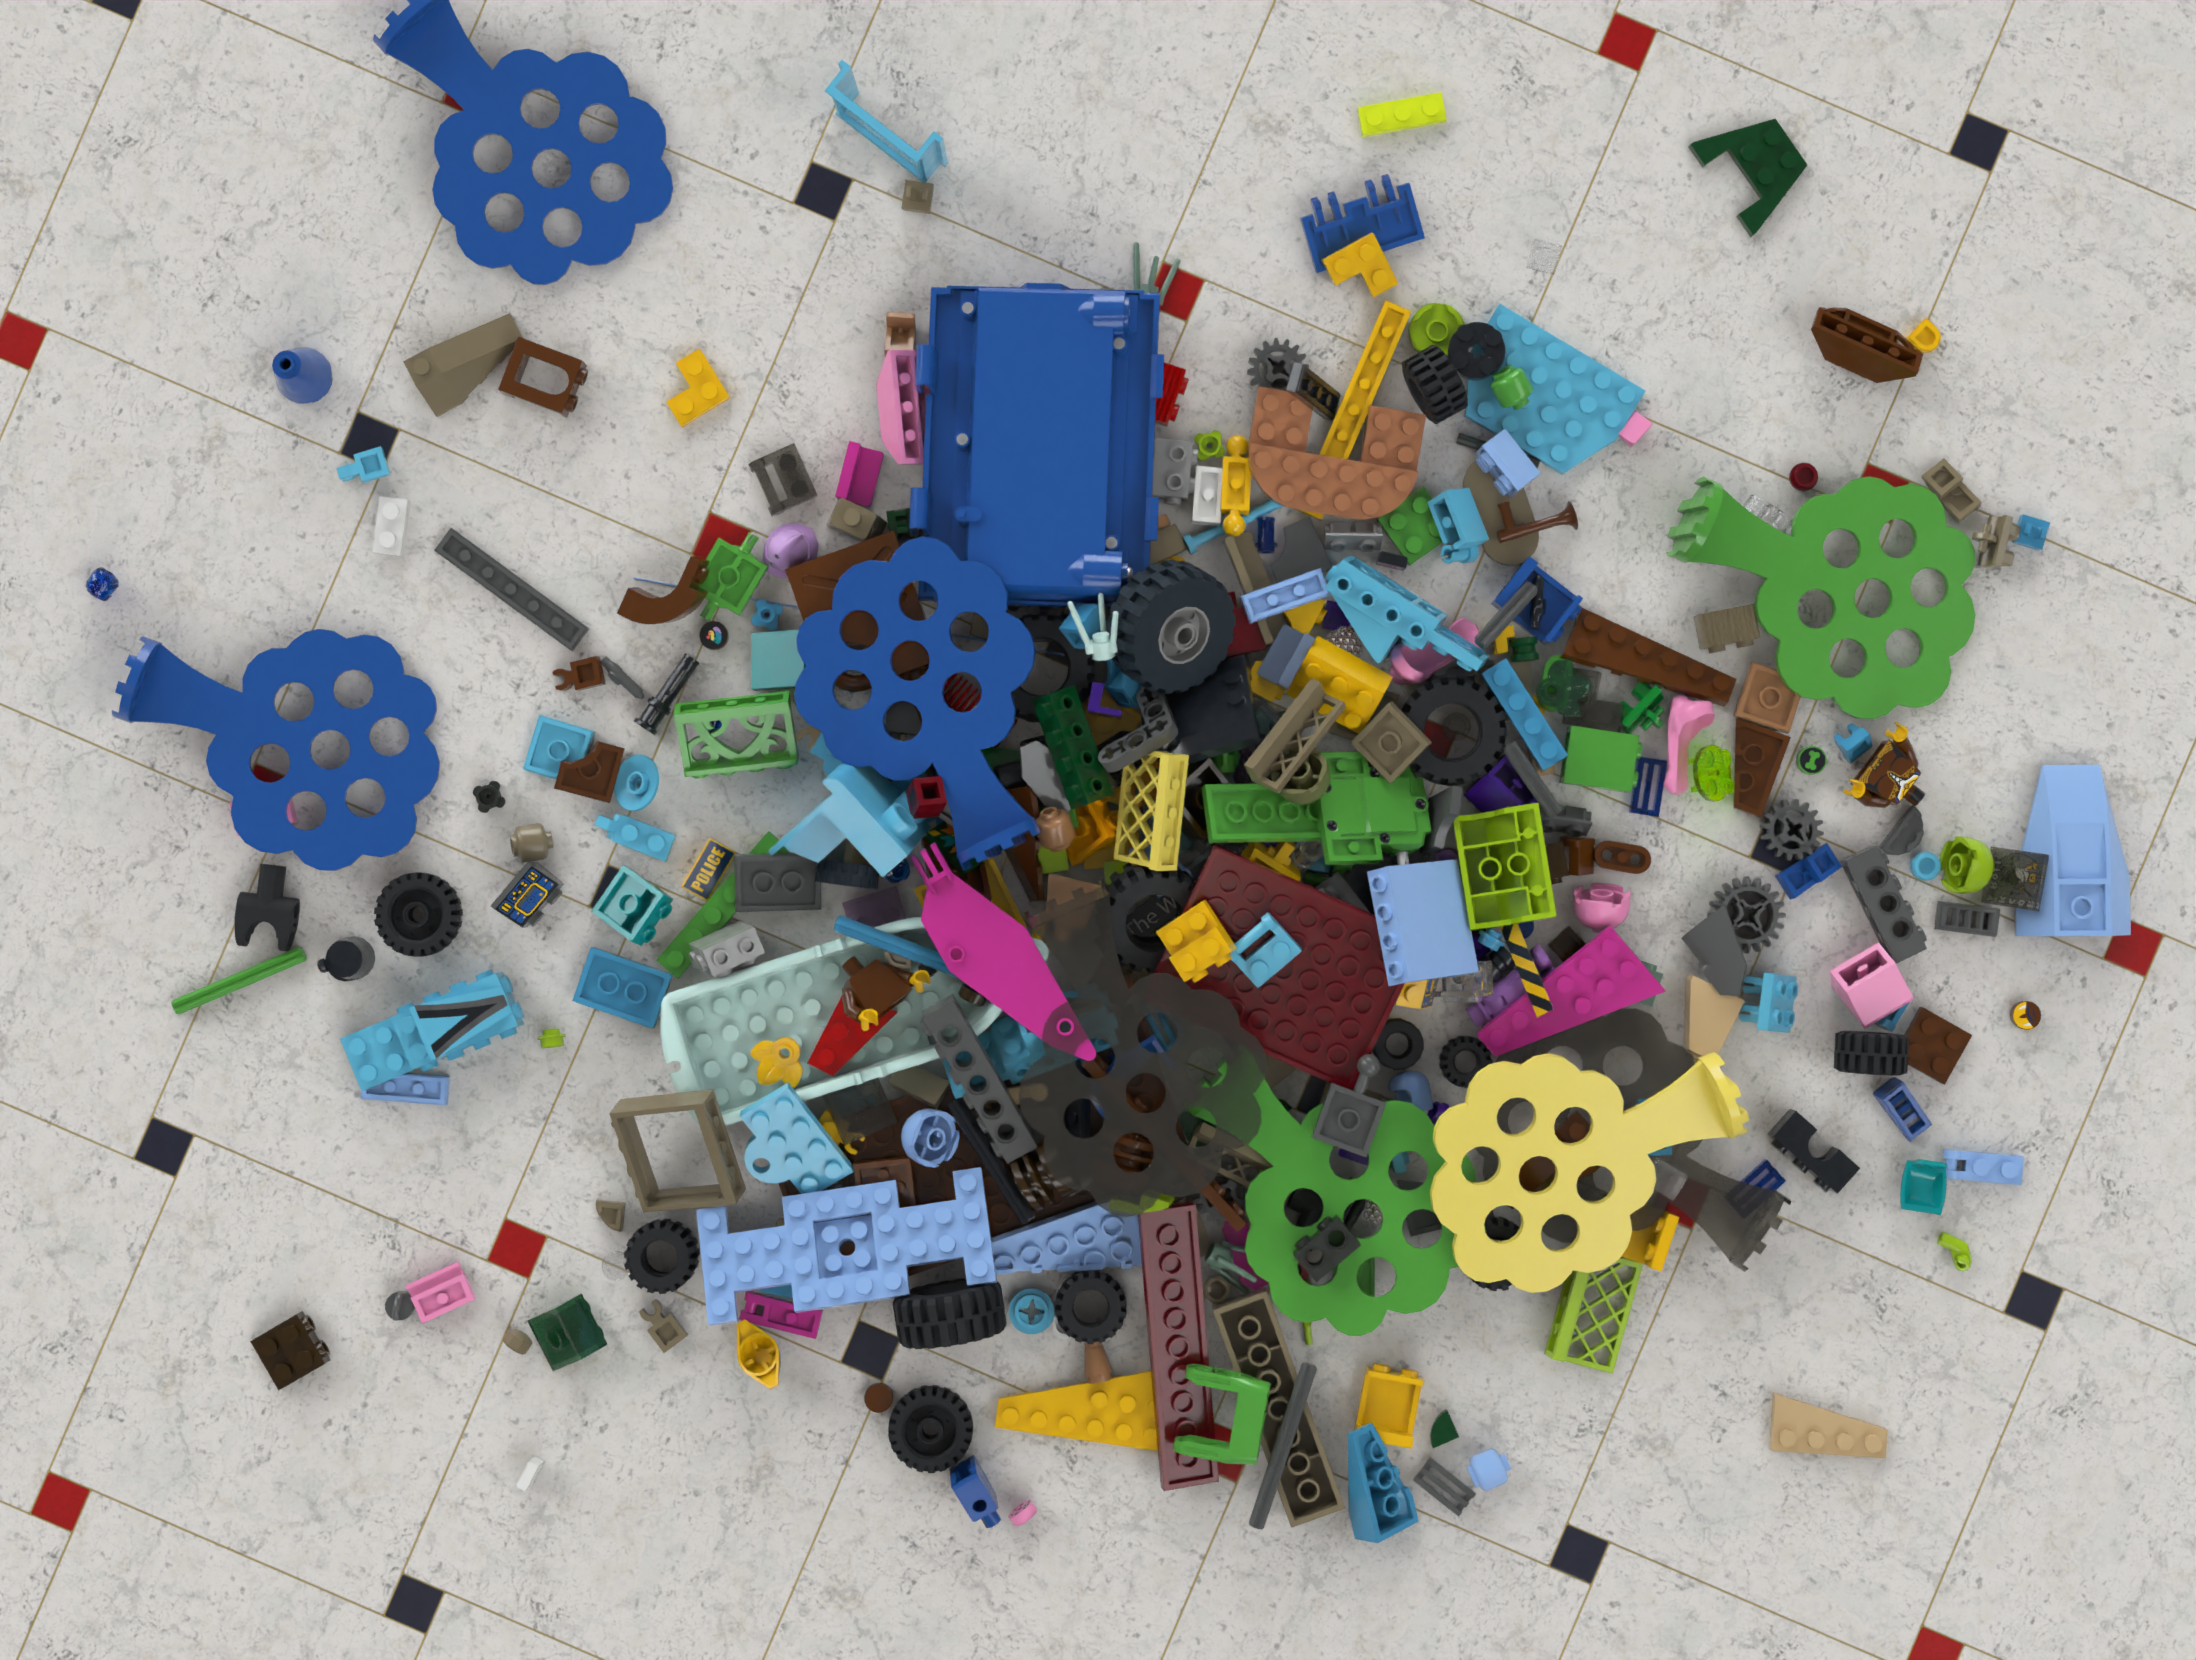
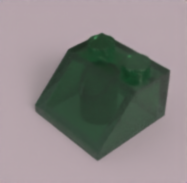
[527,1293,607,1371]

